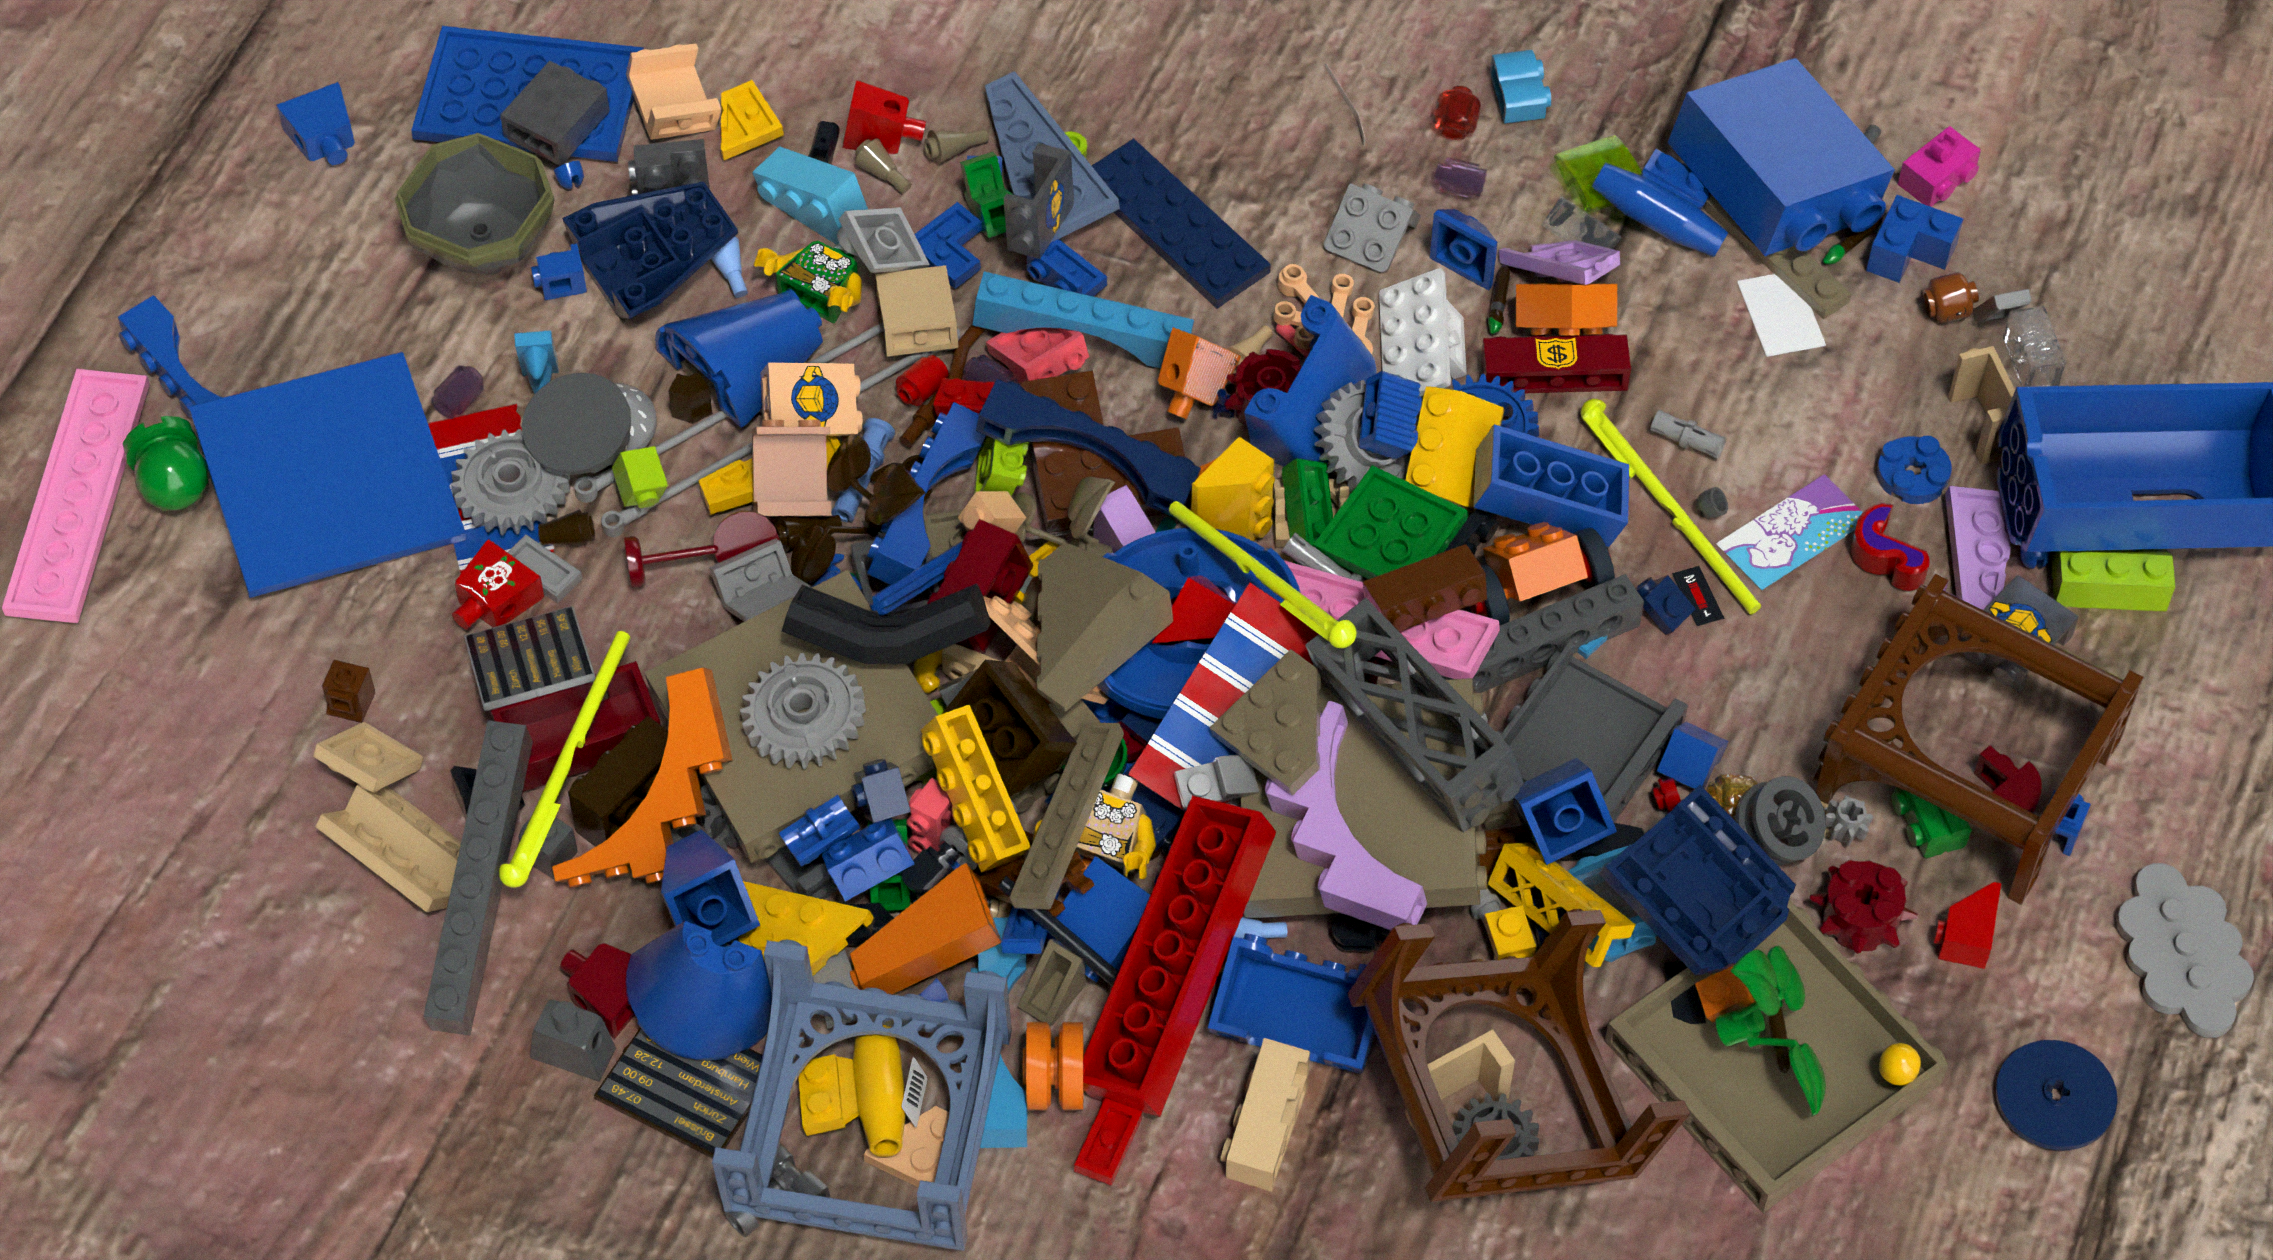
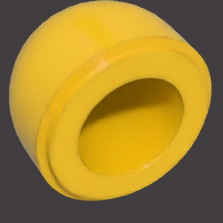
[1879,1043,1921,1086]

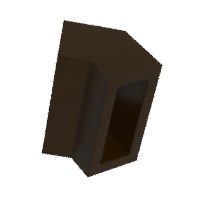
[668,372,713,424]

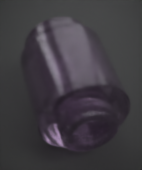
[1434,157,1487,198]
[963,354,1018,384]
[431,365,484,419]

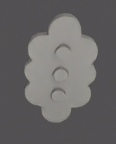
[2116,863,2254,1038]

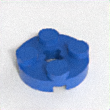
[1876,436,1952,504]

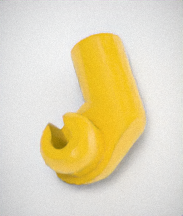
[913,648,944,693]

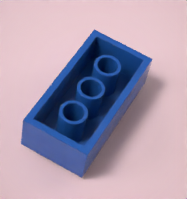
[1473,424,1629,547]

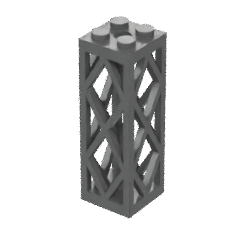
[1306,598,1524,833]

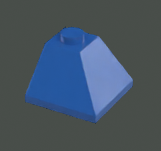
[1430,209,1498,291]

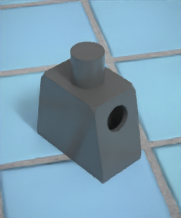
[530,999,616,1082]

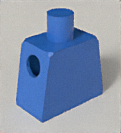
[276,82,355,165]

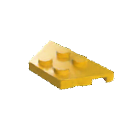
[738,881,874,976]

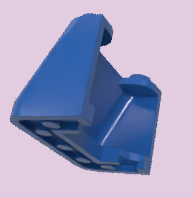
[1244,295,1377,466]

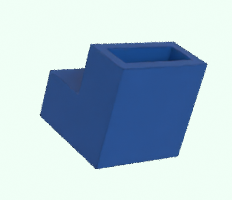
[1657,722,1729,789]

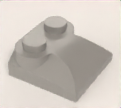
[837,207,930,273]

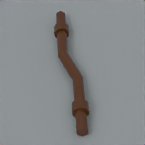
[899,323,986,447]

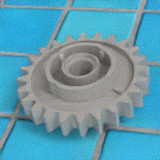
[1314,380,1418,492]
[451,429,570,535]
[740,653,866,769]

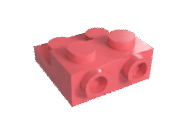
[986,328,1089,384]
[907,778,954,853]

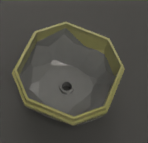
[394,133,555,275]

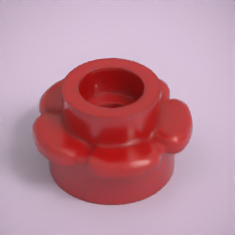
[1653,778,1681,813]

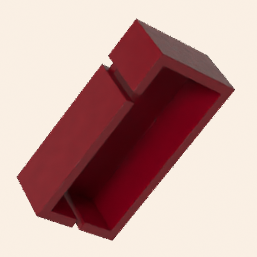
[491,661,661,792]

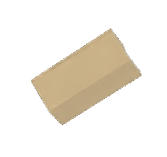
[316,784,461,912]

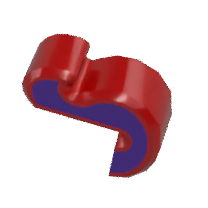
[1850,503,1930,591]

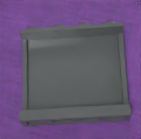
[1496,641,1688,823]

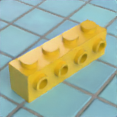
[920,705,1031,873]

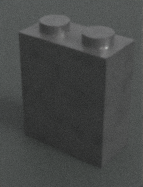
[500,60,610,166]

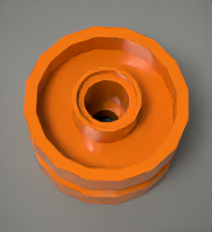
[1023,1022,1084,1110]

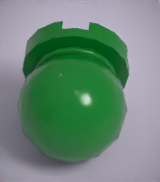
[123,416,208,511]

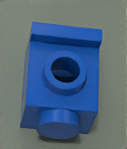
[531,243,587,301]

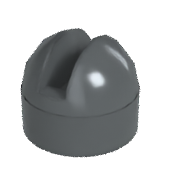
[1696,487,1728,519]

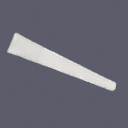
[1325,64,1365,146]

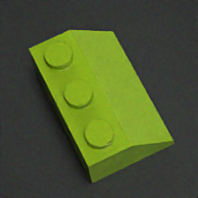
[2050,549,2175,612]

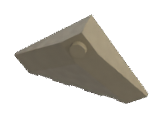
[1037,542,1173,712]

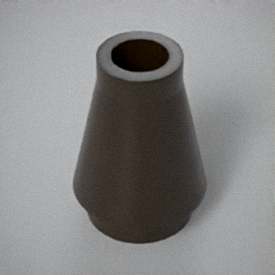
[538,509,595,546]

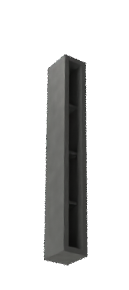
[423,720,533,1036]

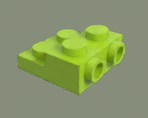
[974,436,1029,497]

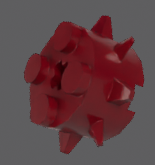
[1224,349,1301,425]
[1810,860,1918,954]

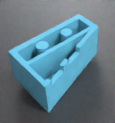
[752,146,868,245]

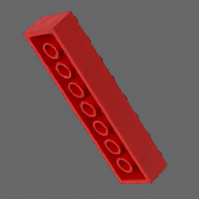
[1083,795,1277,1117]

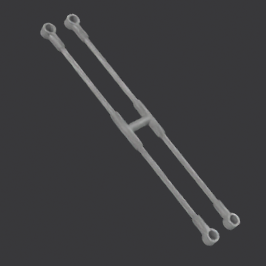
[574,322,960,537]

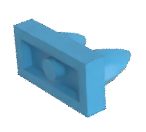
[514,330,559,394]

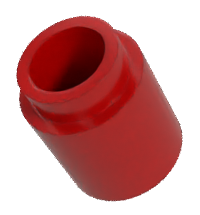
[896,355,949,406]

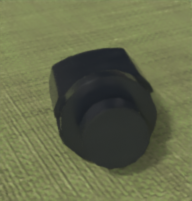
[902,840,960,898]
[1332,913,1391,952]

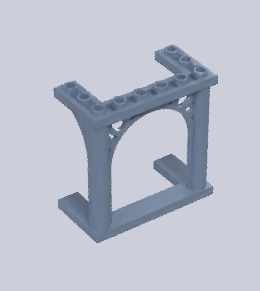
[712,940,1012,1251]

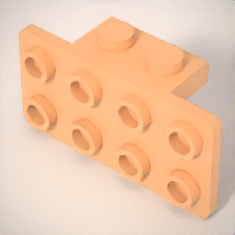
[983,596,1109,704]

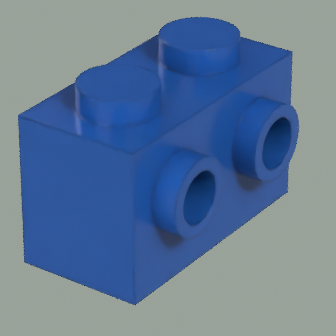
[822,817,915,901]

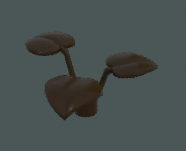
[791,434,925,585]

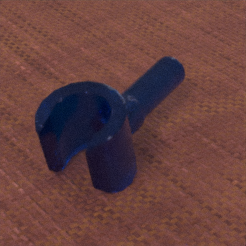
[1213,389,1234,419]

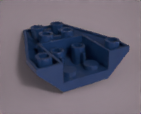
[562,181,738,319]

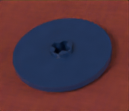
[1995,1040,2117,1151]

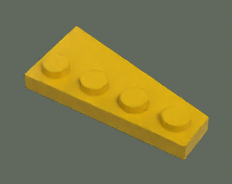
[698,436,840,515]

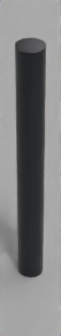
[996,875,1119,987]

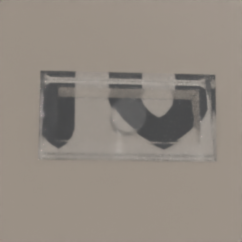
[1541,196,1622,249]

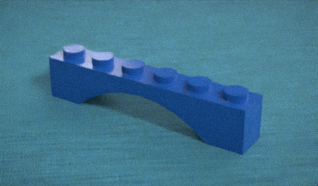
[118,295,223,418]
[867,402,987,585]

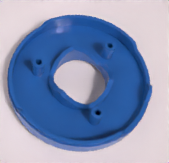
[1097,528,1301,719]

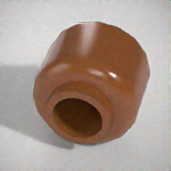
[1923,272,1979,323]

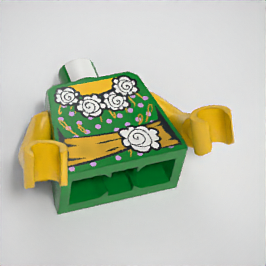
[753,241,862,324]

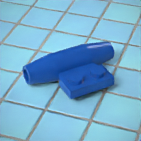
[1592,149,1729,257]

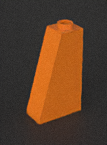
[850,863,1001,994]

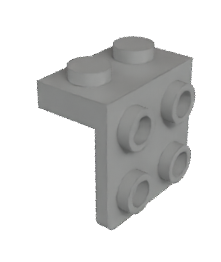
[1324,183,1421,273]
[709,538,811,622]

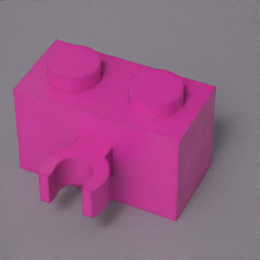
[1898,126,1981,207]

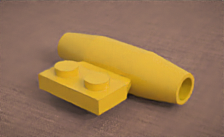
[798,1025,906,1157]

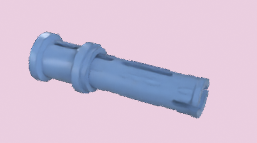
[831,418,895,523]

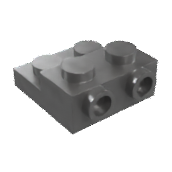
[628,139,710,195]

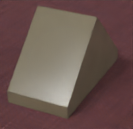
[1018,938,1086,1026]

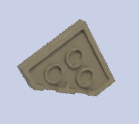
[1209,649,1321,796]

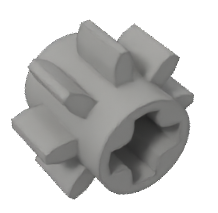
[1825,795,1873,846]

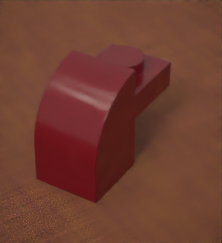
[1974,745,2042,814]

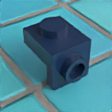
[1635,575,1696,635]

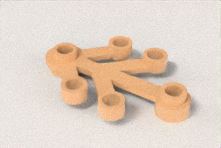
[1273,264,1375,354]

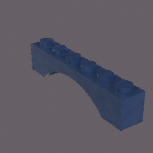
[976,379,1201,518]

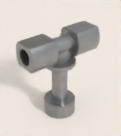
[725,1143,830,1237]

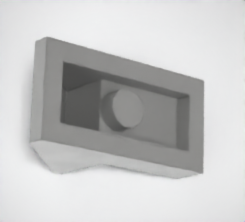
[1174,755,1259,811]

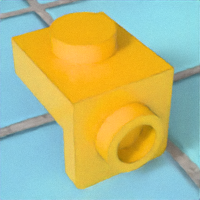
[1484,905,1536,960]

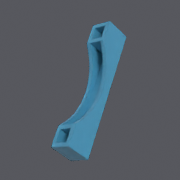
[972,272,1194,369]
[971,917,1027,1148]

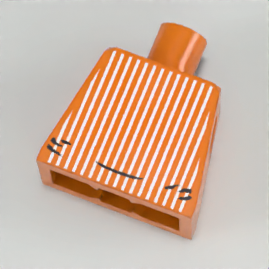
[1158,327,1241,419]

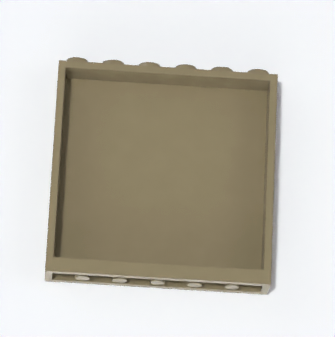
[1605,900,1948,1213]

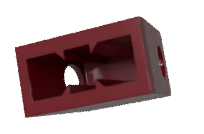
[560,943,635,1040]

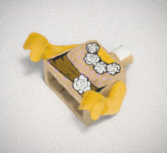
[1033,774,1156,879]

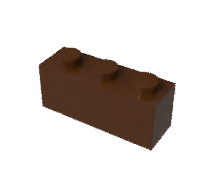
[1363,544,1487,632]

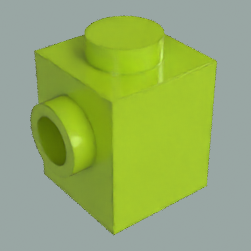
[612,446,668,508]

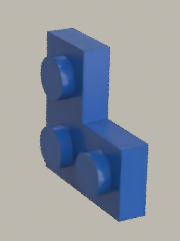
[914,202,982,289]

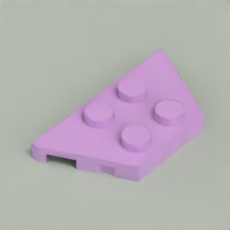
[1499,240,1620,285]

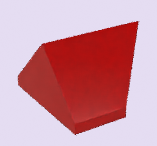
[1152,575,1236,643]

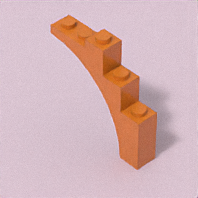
[552,667,733,888]

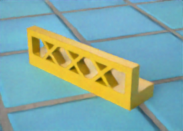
[1488,842,1636,967]

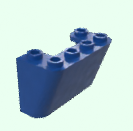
[1208,933,1375,1073]

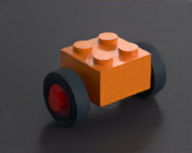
[1469,522,1615,626]

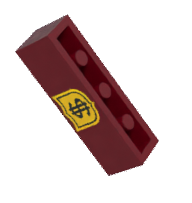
[1481,334,1631,394]

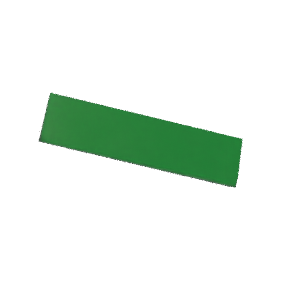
[1282,458,1338,565]

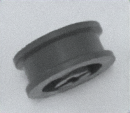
[1735,776,1826,866]

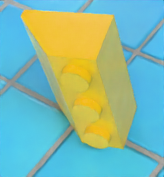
[1405,386,1505,512]
[1191,437,1275,541]

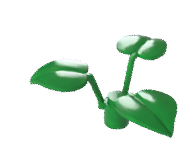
[1716,946,1826,1117]

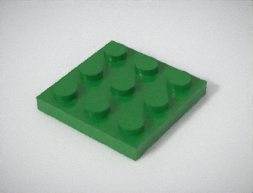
[1313,465,1468,579]

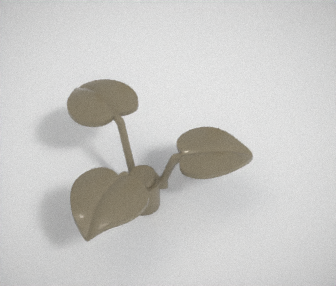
[1013,477,1115,626]

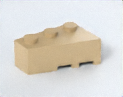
[1221,1038,1310,1192]

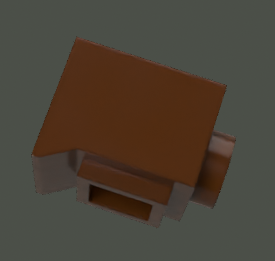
[322,660,376,723]

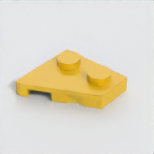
[721,80,784,160]

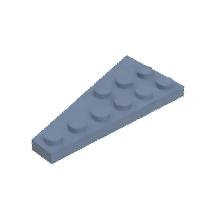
[985,71,1120,243]

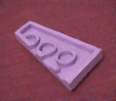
[1945,486,2011,610]

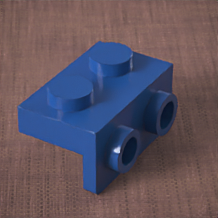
[1027,239,1107,296]

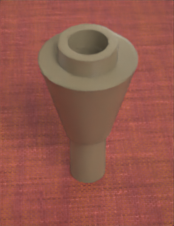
[924,129,989,164]
[855,139,912,194]

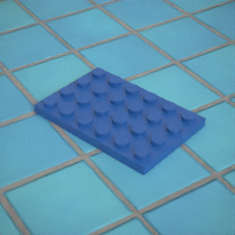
[411,26,644,162]

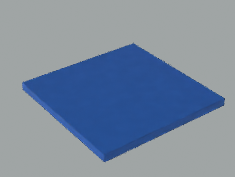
[189,352,466,598]

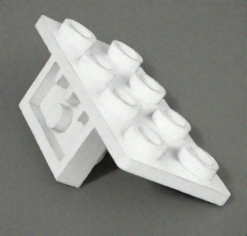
[1379,268,1467,396]

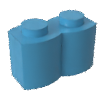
[1490,50,1551,124]

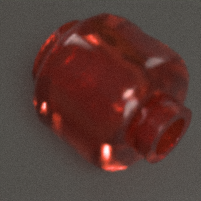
[1433,86,1481,140]

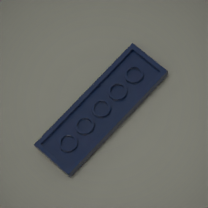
[1092,138,1271,309]

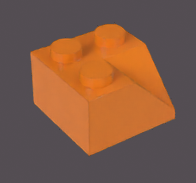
[1516,283,1617,335]

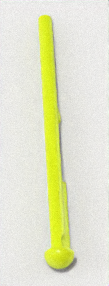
[1580,399,1761,615]
[1169,501,1357,649]
[499,631,630,888]

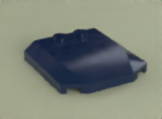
[1599,785,1796,975]

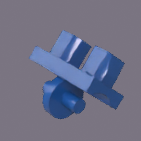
[779,795,860,866]

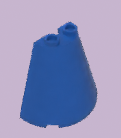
[655,289,823,428]
[625,921,772,1061]

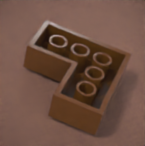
[1020,370,1192,533]

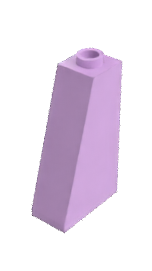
[1093,485,1177,607]

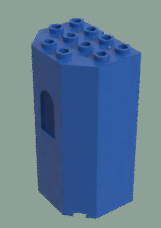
[1997,382,2273,552]

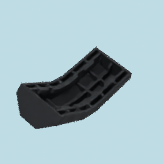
[781,583,990,664]

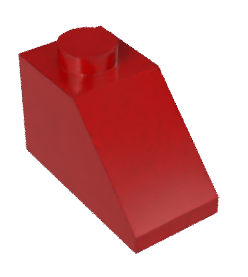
[1934,882,2002,969]

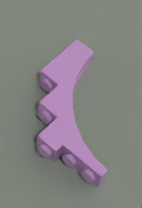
[1265,701,1427,930]

